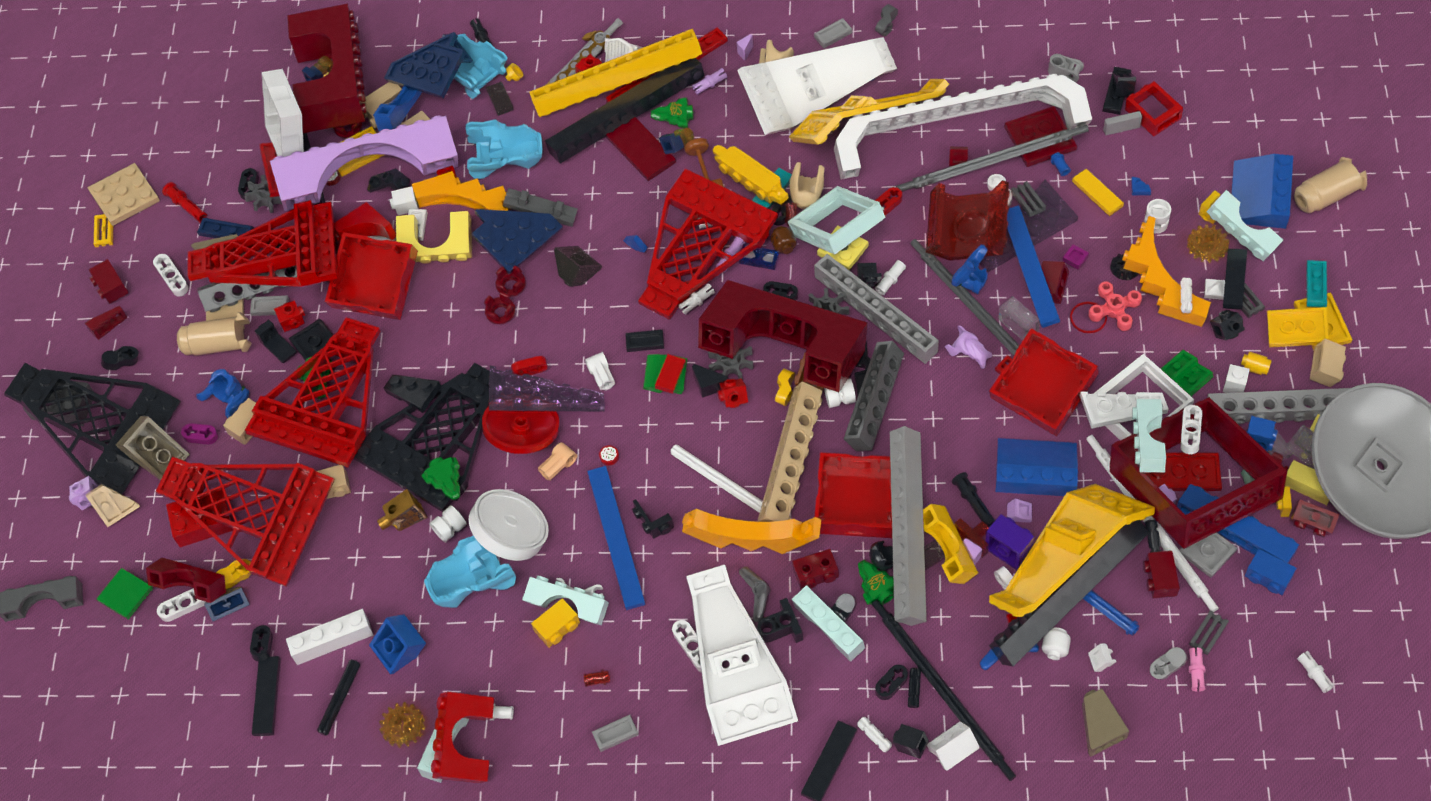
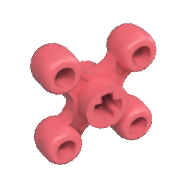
[1088,281,1142,331]

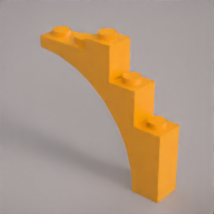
[412,171,511,211]
[1122,216,1211,327]

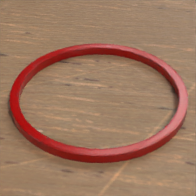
[1070,302,1107,333]

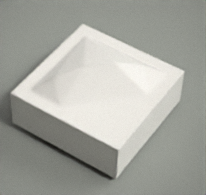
[1204,279,1225,300]

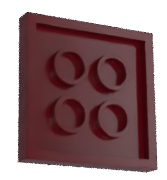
[1004,106,1077,167]

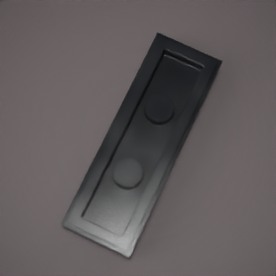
[1102,67,1132,115]

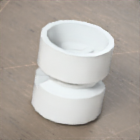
[1144,199,1171,233]
[824,378,856,408]
[429,506,467,543]

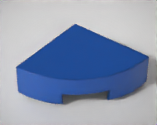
[1131,177,1151,195]
[623,235,648,252]

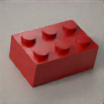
[166,490,235,547]

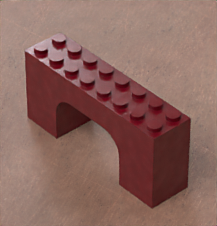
[287,3,368,133]
[698,280,868,392]

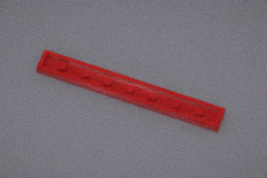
[606,27,728,102]

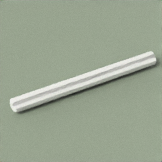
[671,445,763,513]

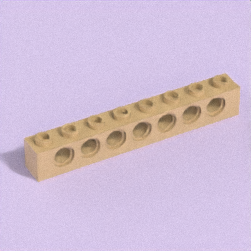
[757,381,822,522]

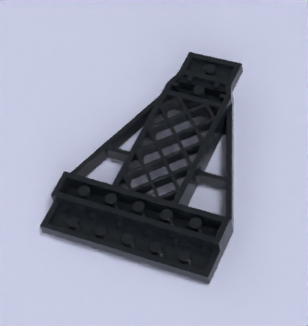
[354,362,506,512]
[4,363,181,495]

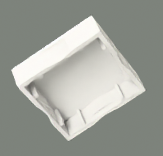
[261,69,304,157]

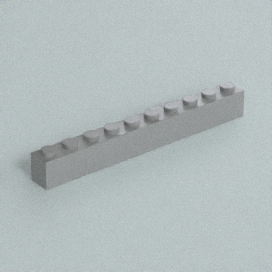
[890,426,927,626]

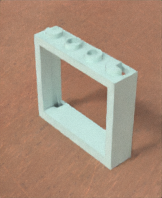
[788,186,886,255]

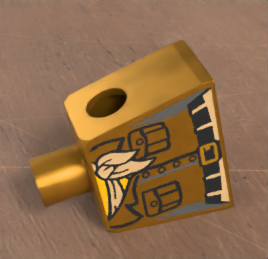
[377,489,428,531]

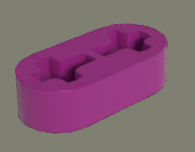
[181,423,218,445]

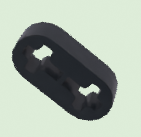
[238,168,259,200]
[772,194,792,226]
[763,281,798,300]
[250,625,273,662]
[875,665,908,700]

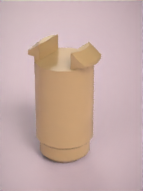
[1294,157,1367,213]
[177,312,252,356]

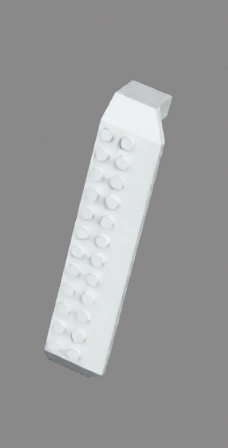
[834,74,1092,180]

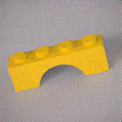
[923,504,978,584]

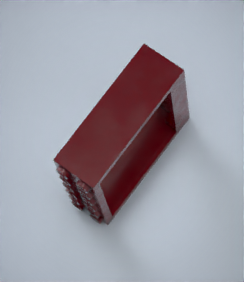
[1109,397,1287,549]

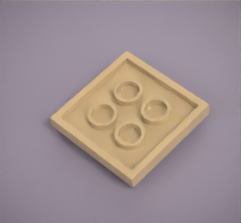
[87,163,160,226]

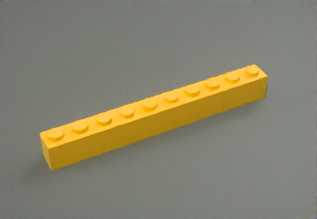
[529,28,702,117]

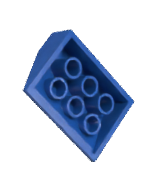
[1231,154,1293,229]
[995,438,1078,496]

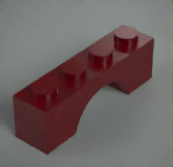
[146,557,226,603]

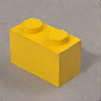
[531,598,580,648]

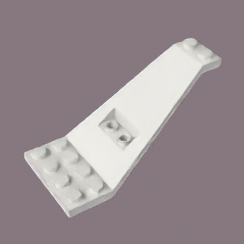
[737,37,897,135]
[686,565,798,746]

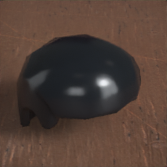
[869,541,893,571]

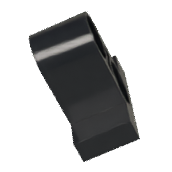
[757,598,803,643]

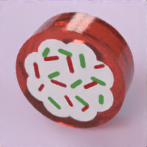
[326,170,341,186]

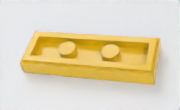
[1072,169,1124,216]

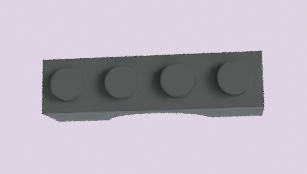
[0,576,83,622]

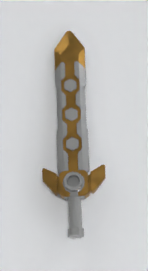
[546,18,623,85]

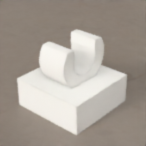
[1088,644,1116,672]

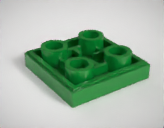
[96,568,153,620]

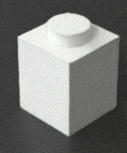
[390,186,418,216]
[1223,364,1250,393]

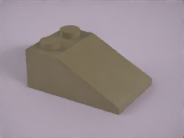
[116,416,190,481]

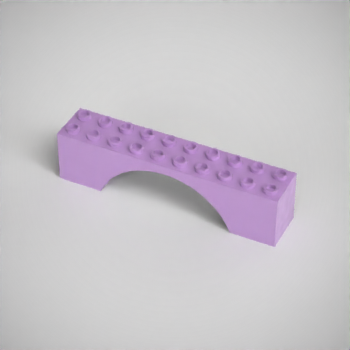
[270,115,458,211]

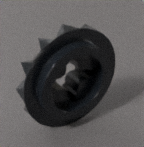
[1110,253,1139,280]

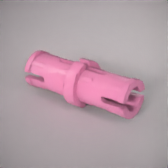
[1189,648,1206,692]

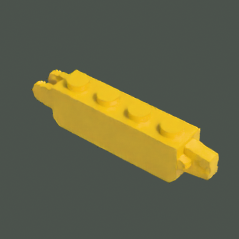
[713,145,789,205]

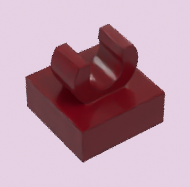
[949,146,968,166]

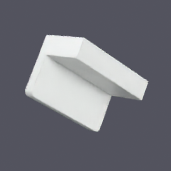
[927,722,979,771]

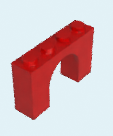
[431,691,494,783]

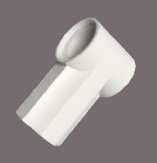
[585,352,615,391]

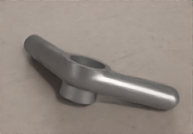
[739,567,770,622]

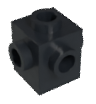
[1210,310,1245,340]

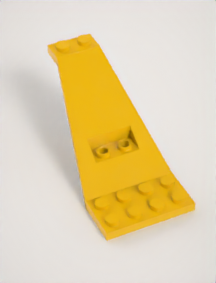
[789,79,949,145]
[989,484,1155,617]

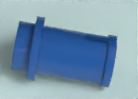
[1051,152,1071,176]

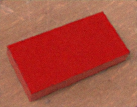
[655,354,686,394]

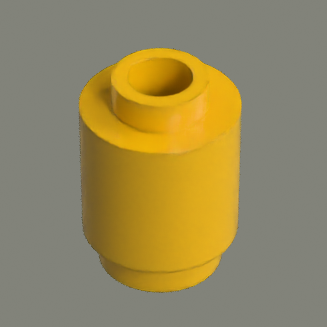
[1241,351,1272,375]

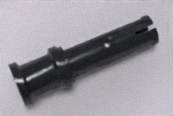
[952,472,995,528]

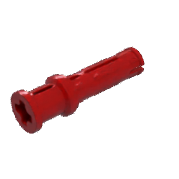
[162,182,207,223]

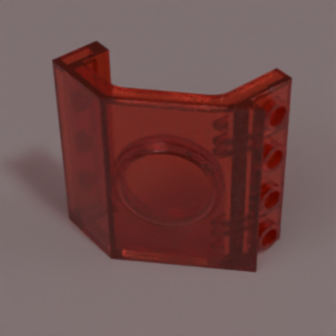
[926,180,1010,261]

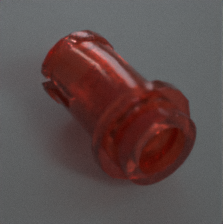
[785,203,797,226]
[584,669,610,687]

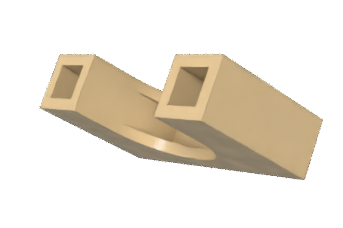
[363,82,430,129]

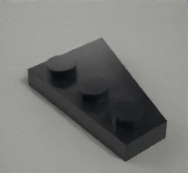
[383,374,441,413]

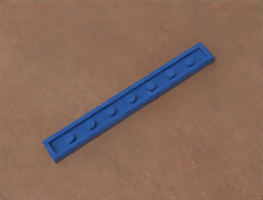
[1001,205,1060,328]
[587,466,645,610]

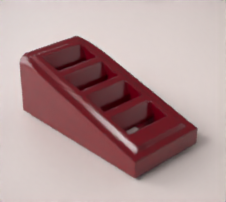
[85,306,127,340]

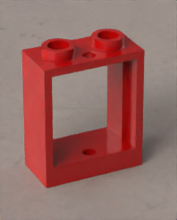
[1125,81,1183,137]

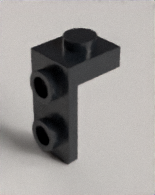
[367,168,410,193]
[857,263,882,289]
[255,319,297,363]
[632,499,674,539]

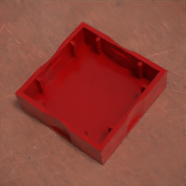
[325,232,418,320]
[989,328,1099,437]
[814,452,892,538]

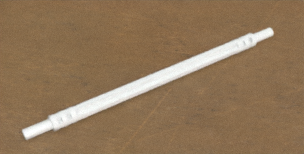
[1086,435,1219,612]

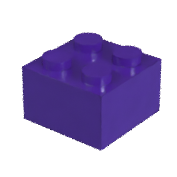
[985,514,1034,570]

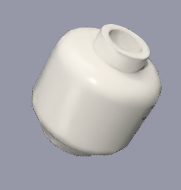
[1042,627,1071,660]

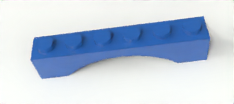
[373,86,422,131]

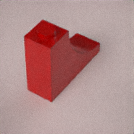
[334,202,396,242]

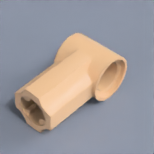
[538,442,577,480]

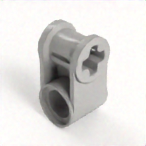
[1048,54,1084,82]

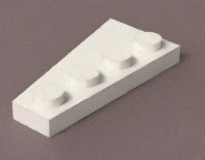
[1080,392,1168,428]

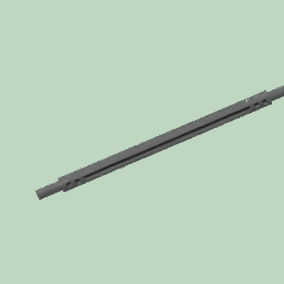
[896,125,1089,191]
[910,239,1019,356]

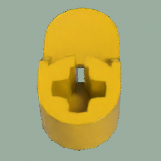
[775,368,795,406]
[216,559,251,589]

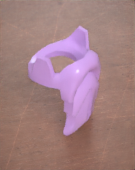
[945,326,992,369]

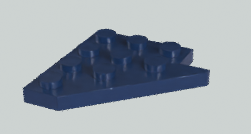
[384,32,466,99]
[472,209,563,274]

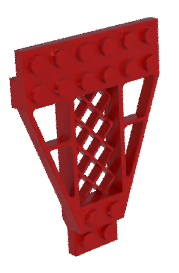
[638,168,778,320]
[187,200,338,287]
[245,317,381,468]
[155,456,335,587]

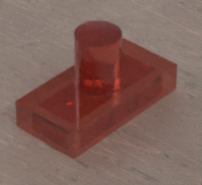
[955,518,989,558]

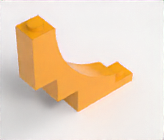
[682,509,821,554]

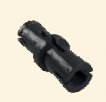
[470,18,492,45]

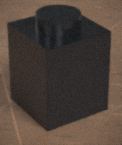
[893,724,929,759]

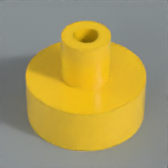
[505,63,524,81]

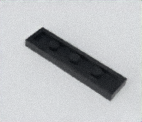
[1223,248,1247,309]
[252,656,281,736]
[801,720,857,801]

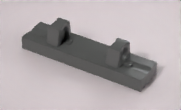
[503,188,577,227]

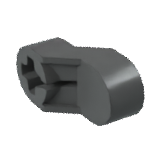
[875,4,898,36]

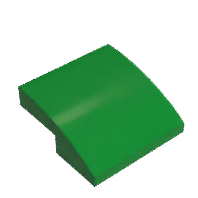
[1161,350,1214,397]
[643,354,687,394]

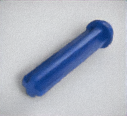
[1083,590,1140,636]

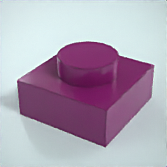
[1062,244,1089,270]

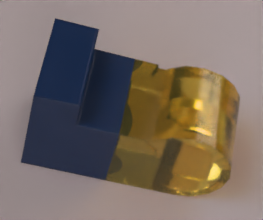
[302,56,333,81]
[659,127,694,154]

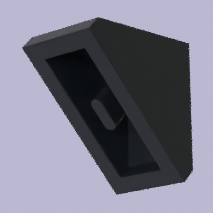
[1113,73,1136,97]
[692,364,728,398]

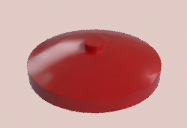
[482,394,559,454]

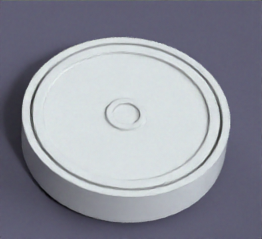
[469,489,549,561]

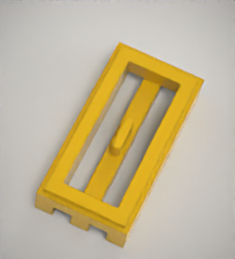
[93,214,113,247]

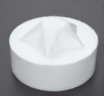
[987,174,1006,193]

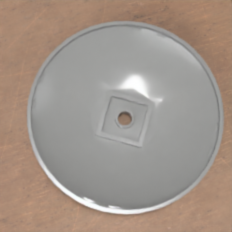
[1312,383,1431,539]

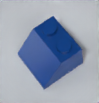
[369,614,426,675]

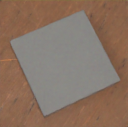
[1179,532,1237,578]

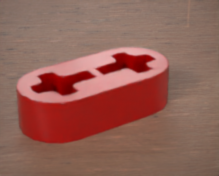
[875,187,902,215]
[511,356,548,378]

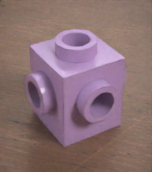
[69,476,100,510]

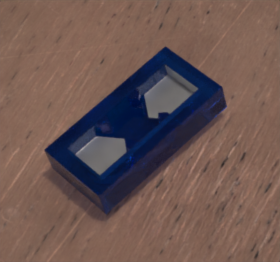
[739,244,779,270]

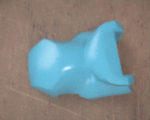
[454,34,508,99]
[466,120,542,179]
[424,536,516,608]

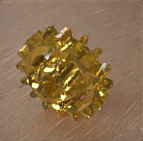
[1187,224,1229,263]
[379,702,425,748]

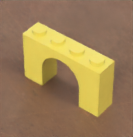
[396,211,472,264]
[1285,414,1330,505]

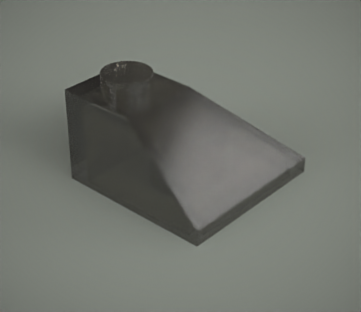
[554,246,602,287]

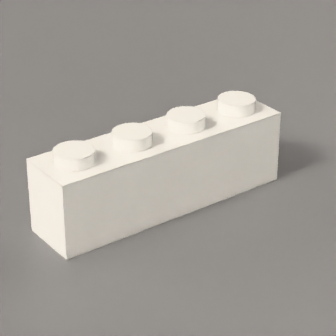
[286,609,373,665]

